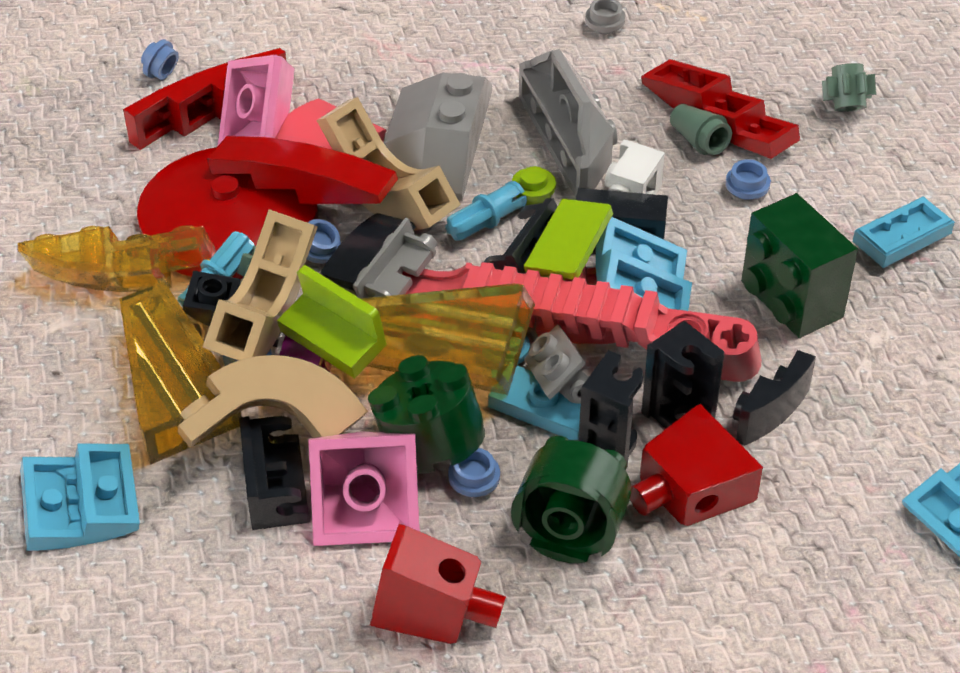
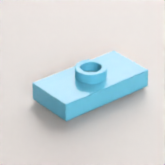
[852,196,955,268]
[488,363,581,441]

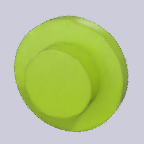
[512,166,556,205]

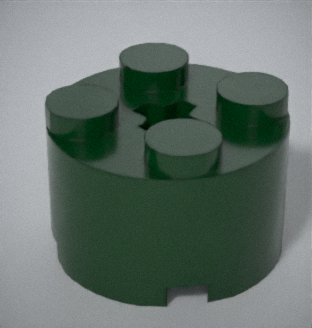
[368,355,485,473]
[511,436,632,564]

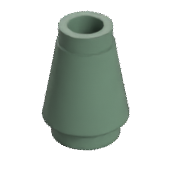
[670,104,732,155]

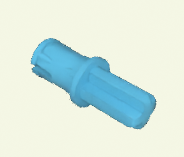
[445,181,527,241]
[177,231,255,307]

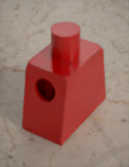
[630,404,763,526]
[370,524,506,644]

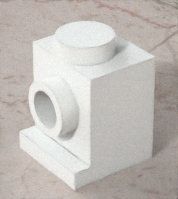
[604,139,665,195]

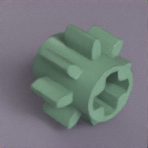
[822,63,877,112]

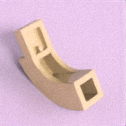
[316,97,461,230]
[202,210,318,360]
[177,355,368,448]

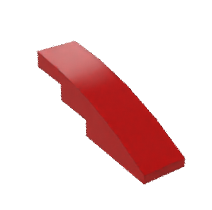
[123,48,286,150]
[641,59,800,159]
[206,136,398,204]

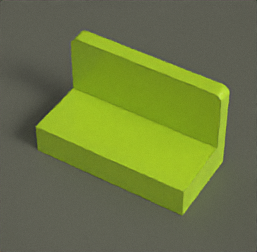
[524,199,613,280]
[277,265,387,379]

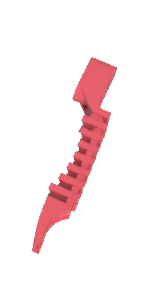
[397,262,762,382]

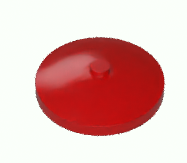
[137,147,319,279]

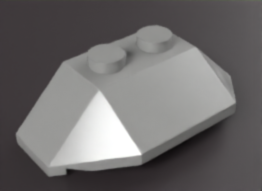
[519,49,618,197]
[384,72,492,201]

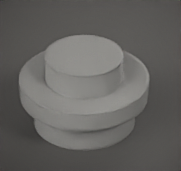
[585,0,625,34]

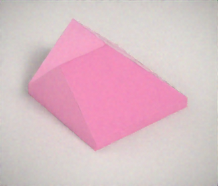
[218,55,295,145]
[308,431,420,546]

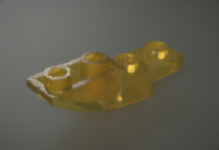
[18,226,215,292]

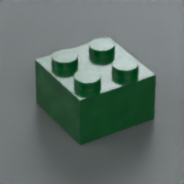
[741,193,858,338]

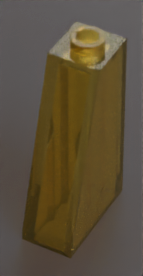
[119,281,242,465]
[362,283,535,395]

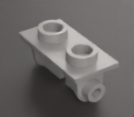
[353,218,437,314]
[524,324,588,404]

